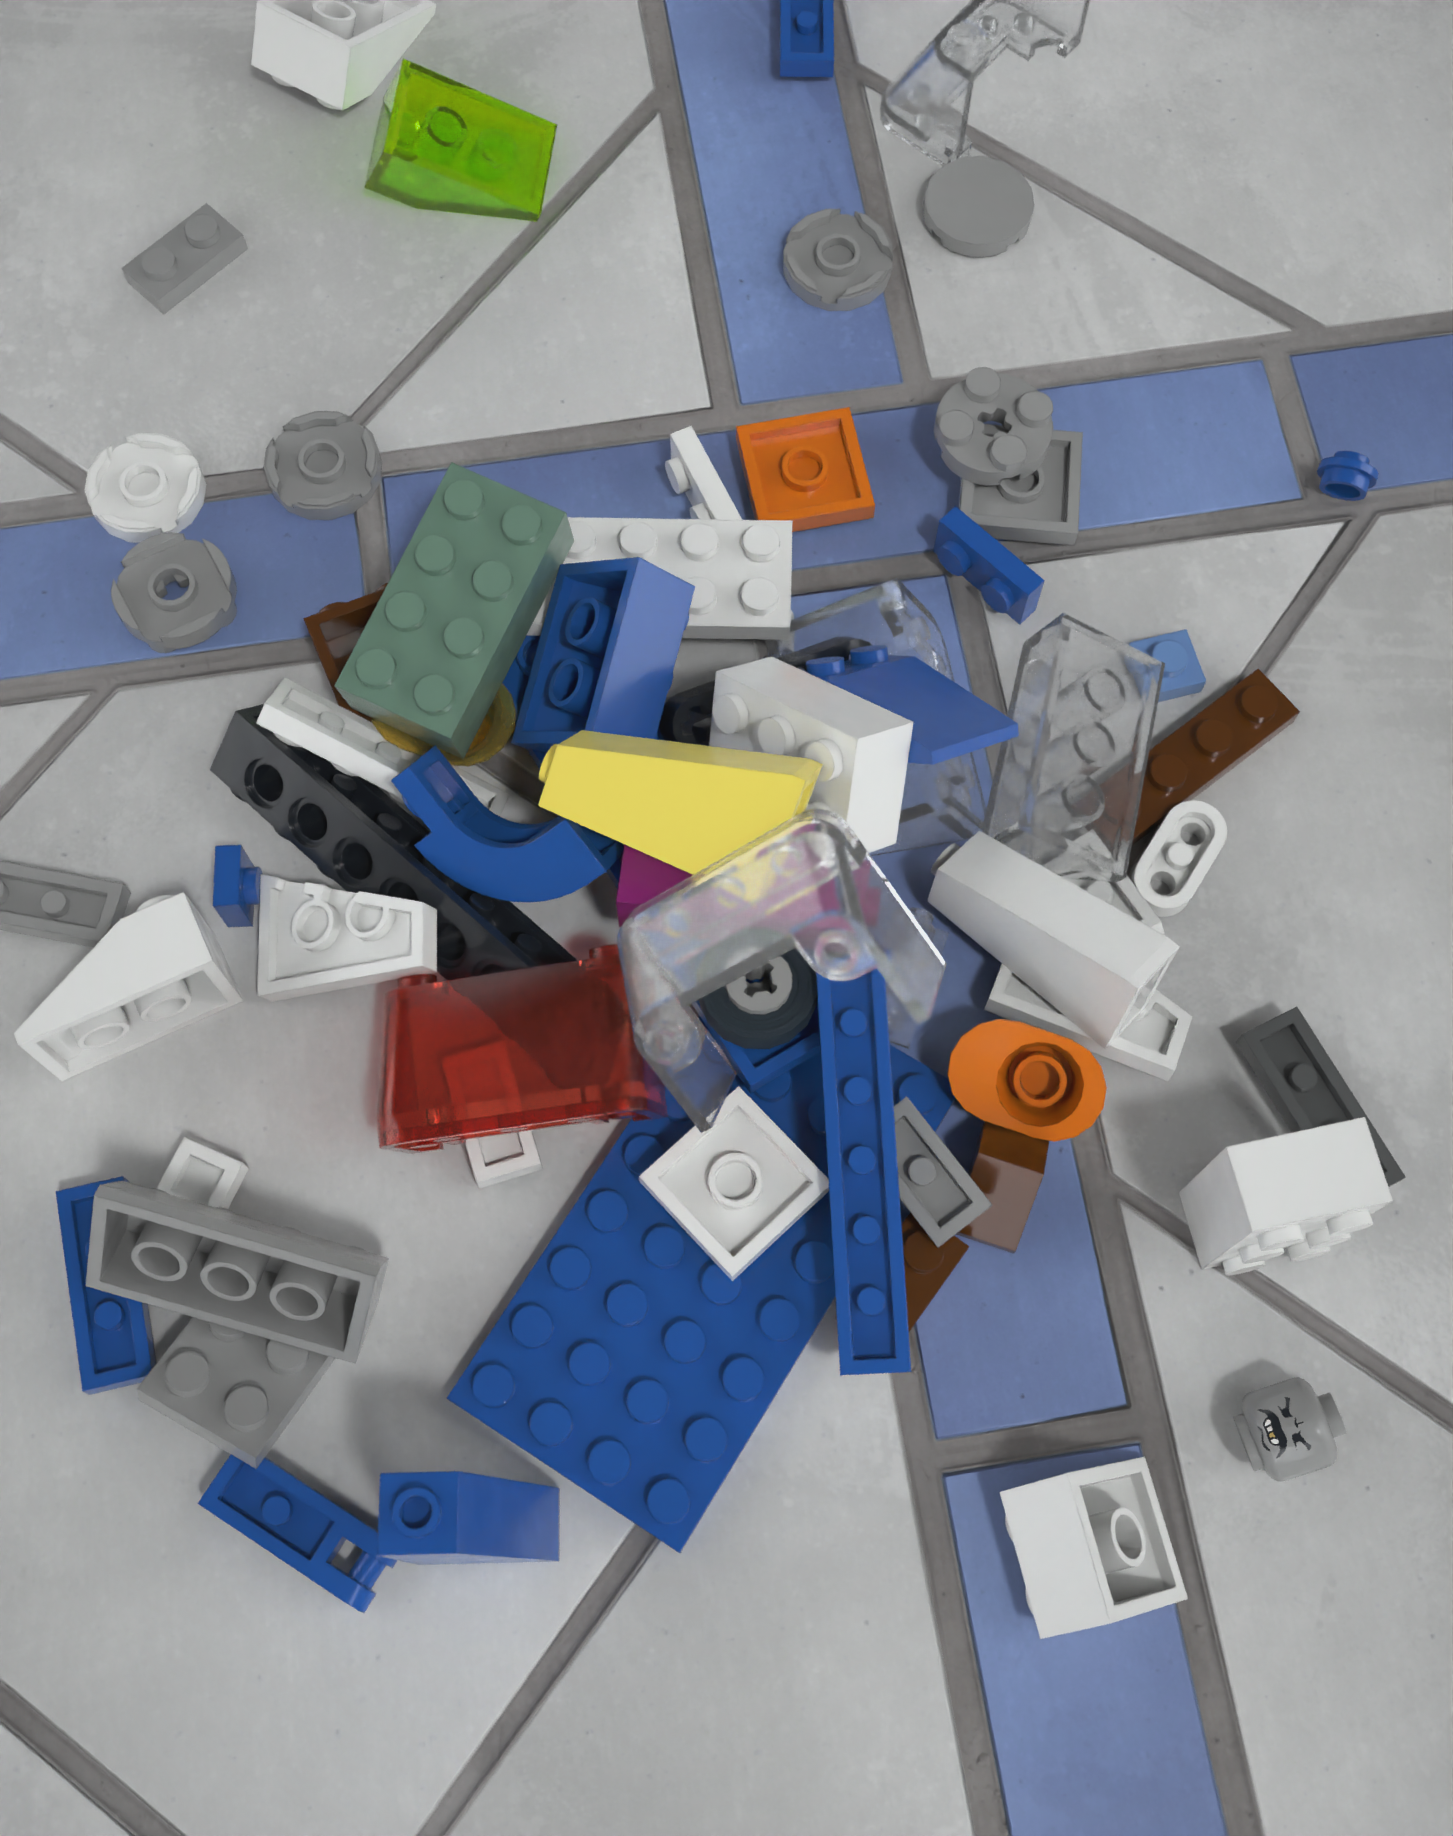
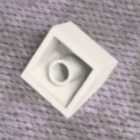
[1000,1456,1188,1639]

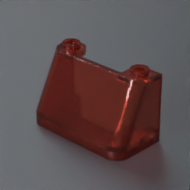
[377,944,668,1154]

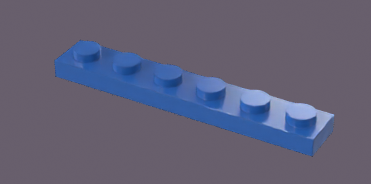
[815,952,911,1375]

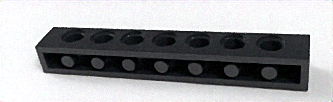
[210,704,643,1093]

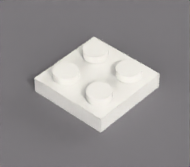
[639,1086,829,1281]

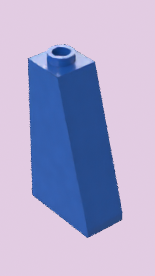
[377,1471,560,1565]

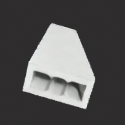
[927,830,1180,1049]

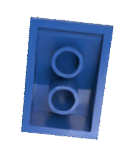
[806,645,1019,765]

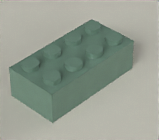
[334,462,574,759]

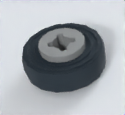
[699,929,818,1049]

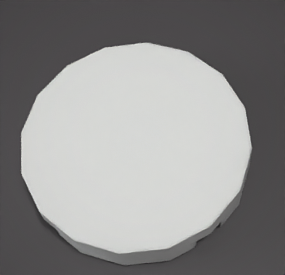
[84,433,206,543]

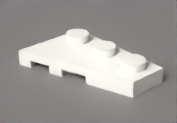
[257,874,437,1002]
[984,964,1193,1081]

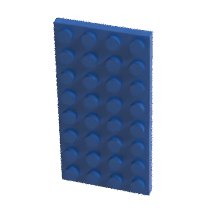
[447,1016,956,1554]

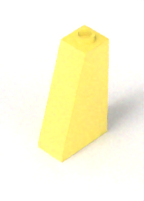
[538,730,823,904]

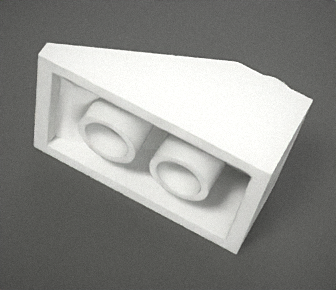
[251,0,436,111]
[14,892,243,1081]

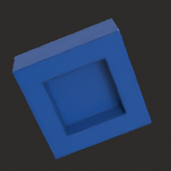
[213,845,263,928]

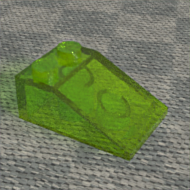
[364,58,557,222]

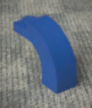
[391,745,624,903]

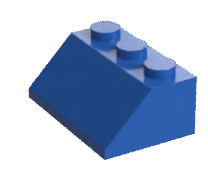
[511,557,695,753]

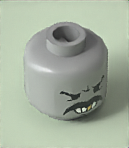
[1233,1377,1346,1482]

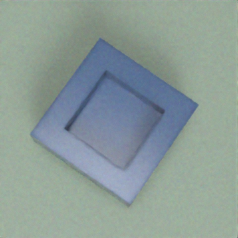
[1125,629,1206,706]

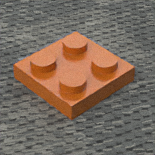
[736,407,875,532]

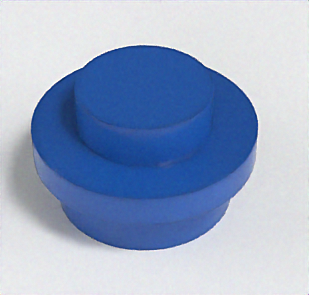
[1317,451,1378,501]

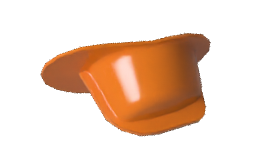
[947,1019,1107,1142]

